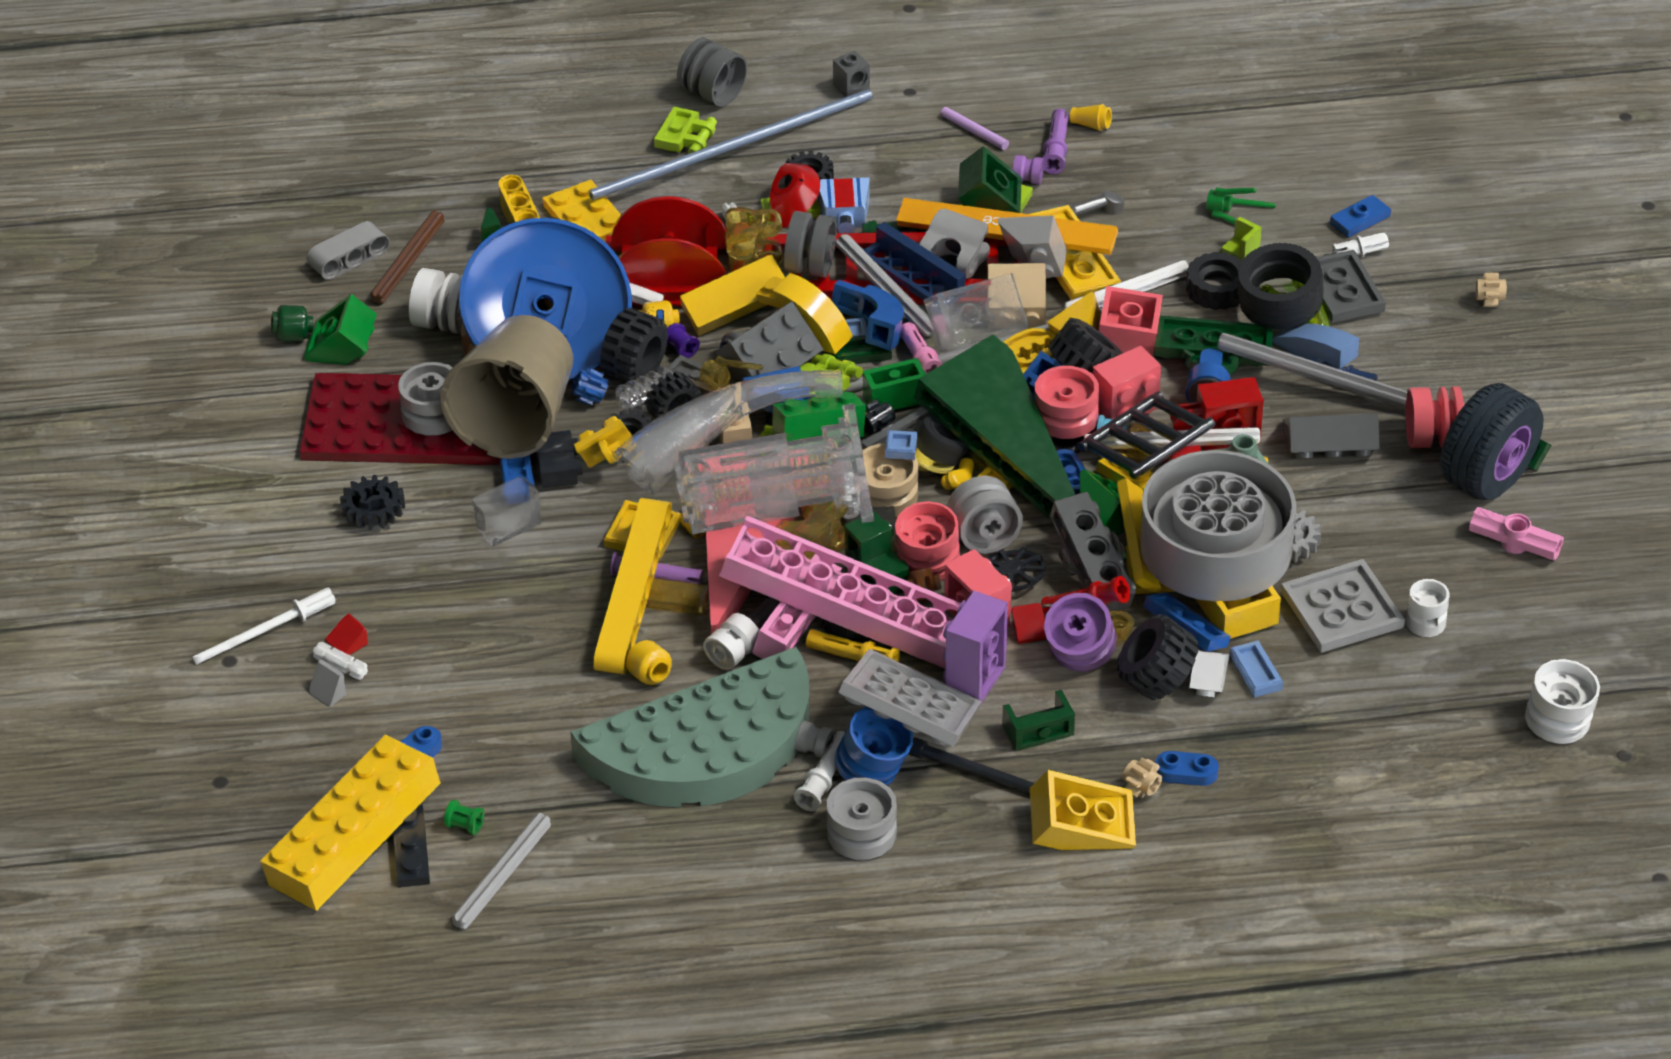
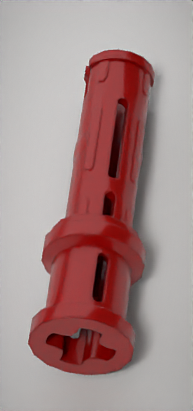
[1041,576,1130,615]

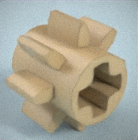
[1475,273,1507,307]
[1122,758,1162,798]

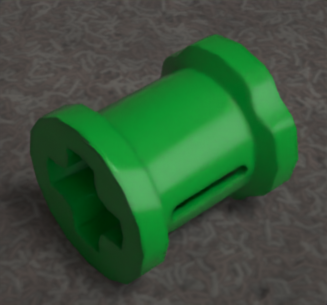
[443,799,485,836]

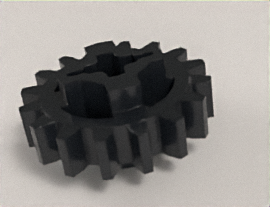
[340,475,406,530]

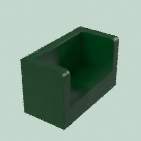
[1002,690,1075,751]

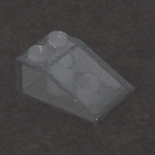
[924,273,1029,354]

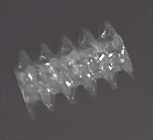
[615,366,673,415]

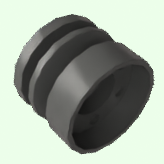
[677,37,748,107]

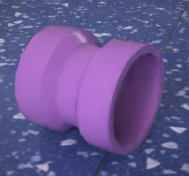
[1013,155,1044,185]

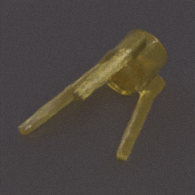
[700,356,763,408]

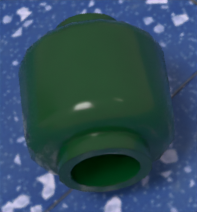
[271,305,313,342]

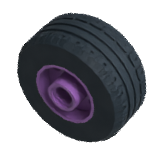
[1440,383,1544,500]

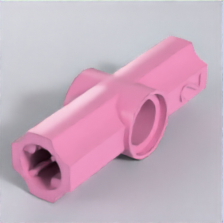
[1469,507,1564,561]

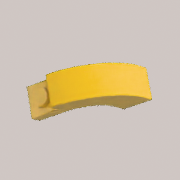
[756,273,853,354]

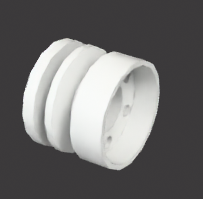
[409,268,463,334]
[1525,659,1600,744]

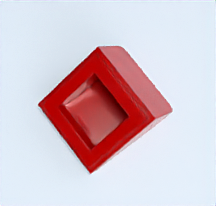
[1011,603,1047,644]
[325,613,368,655]

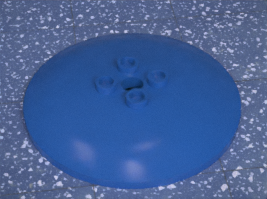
[459,218,632,381]

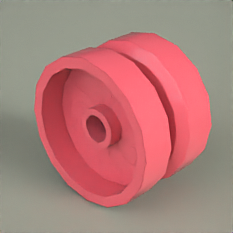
[1035,366,1099,439]

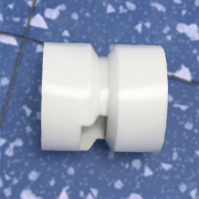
[1406,579,1450,637]
[703,613,759,671]

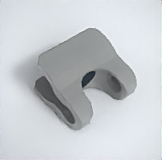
[919,209,990,278]

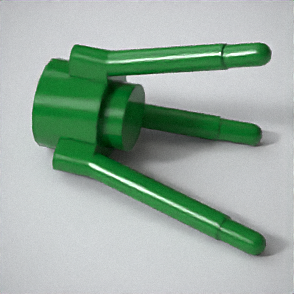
[1206,187,1276,225]

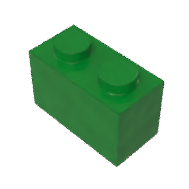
[862,358,926,410]

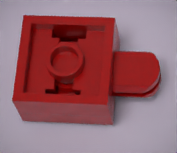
[1169,377,1264,451]

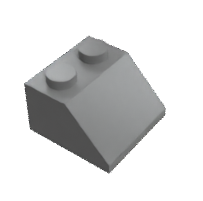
[998,216,1067,278]

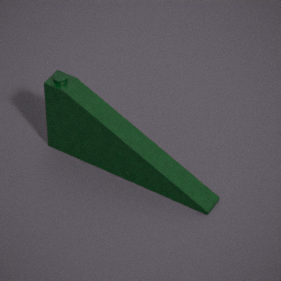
[914,334,1086,530]

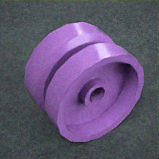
[1044,593,1117,672]

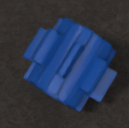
[571,368,608,405]

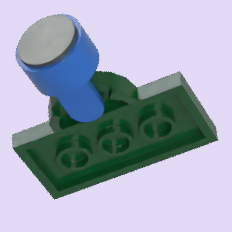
[1154,315,1273,403]

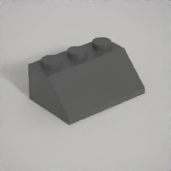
[1282,414,1380,459]

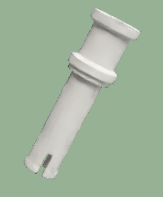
[794,731,845,811]

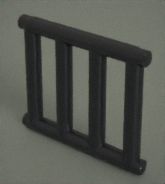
[1078,391,1215,479]

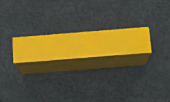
[680,254,785,337]

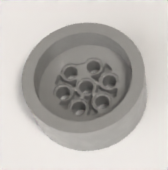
[1140,450,1296,601]

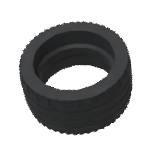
[1237,243,1324,330]

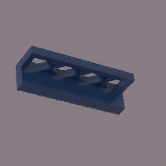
[864,222,966,312]

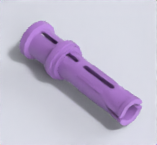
[1042,108,1069,174]

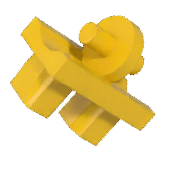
[574,416,635,468]

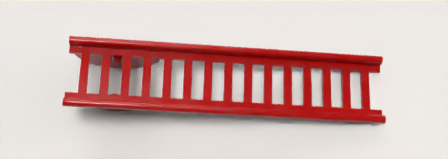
[605,196,1020,308]

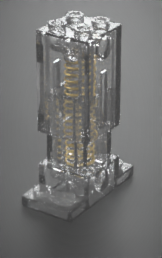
[675,404,874,534]

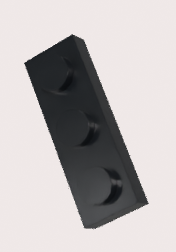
[393,805,430,888]

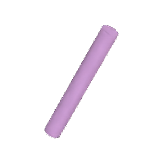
[940,107,1009,150]

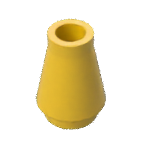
[1070,104,1112,131]

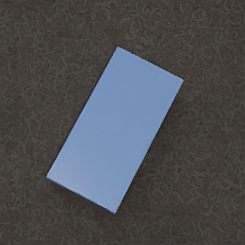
[1229,640,1283,698]

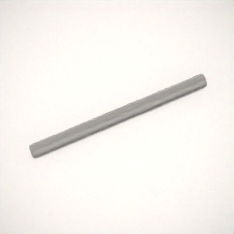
[1217,333,1434,408]

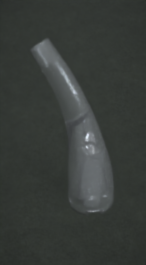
[613,370,843,496]

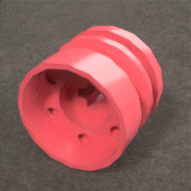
[1405,386,1465,449]
[895,501,960,581]

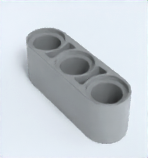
[306,221,390,280]

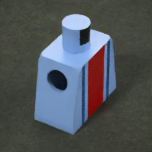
[817,178,870,233]

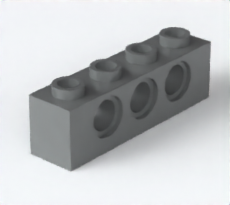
[1050,492,1136,613]

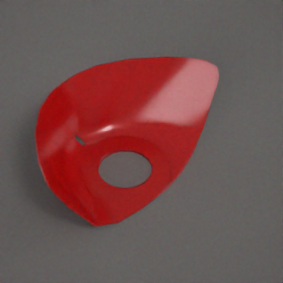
[770,163,820,228]

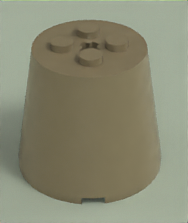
[440,315,573,459]

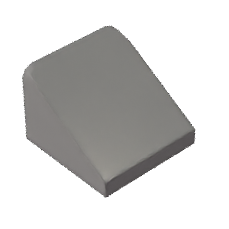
[309,659,346,707]

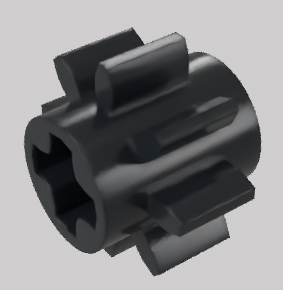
[864,399,896,435]

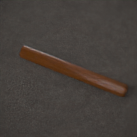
[370,210,445,305]

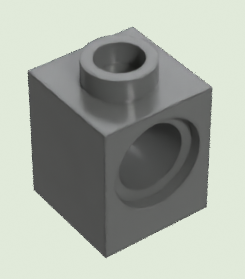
[833,51,870,97]

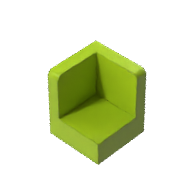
[1221,217,1262,261]

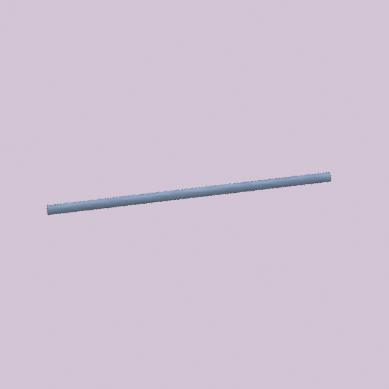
[588,89,873,201]

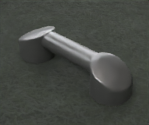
[1061,191,1124,216]

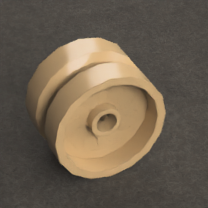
[853,443,918,518]

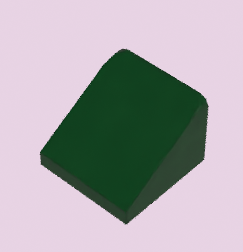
[481,207,501,242]

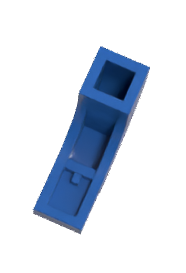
[832,280,904,351]

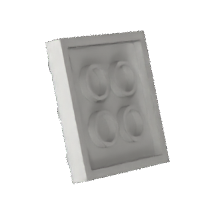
[1281,559,1405,653]

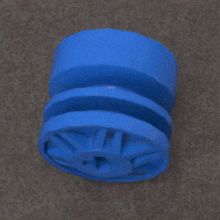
[835,707,913,786]

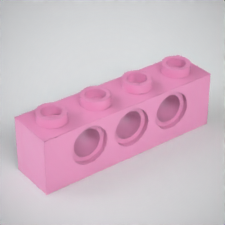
[752,554,842,659]

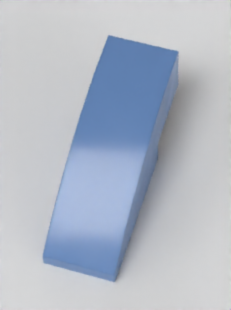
[1272,324,1359,369]

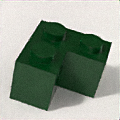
[844,511,910,595]

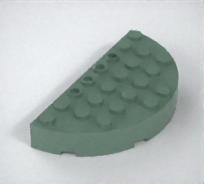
[570,647,810,808]

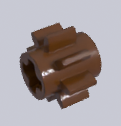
[906,568,942,602]

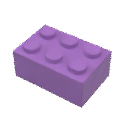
[943,590,1008,705]

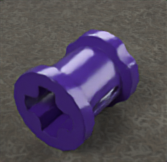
[667,323,700,359]

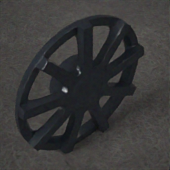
[987,547,1046,592]

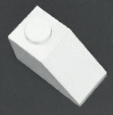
[1190,650,1229,697]

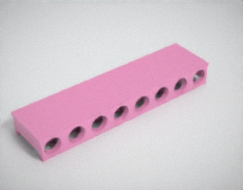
[719,516,961,669]

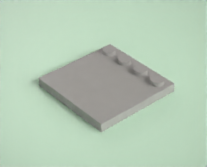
[838,649,982,747]

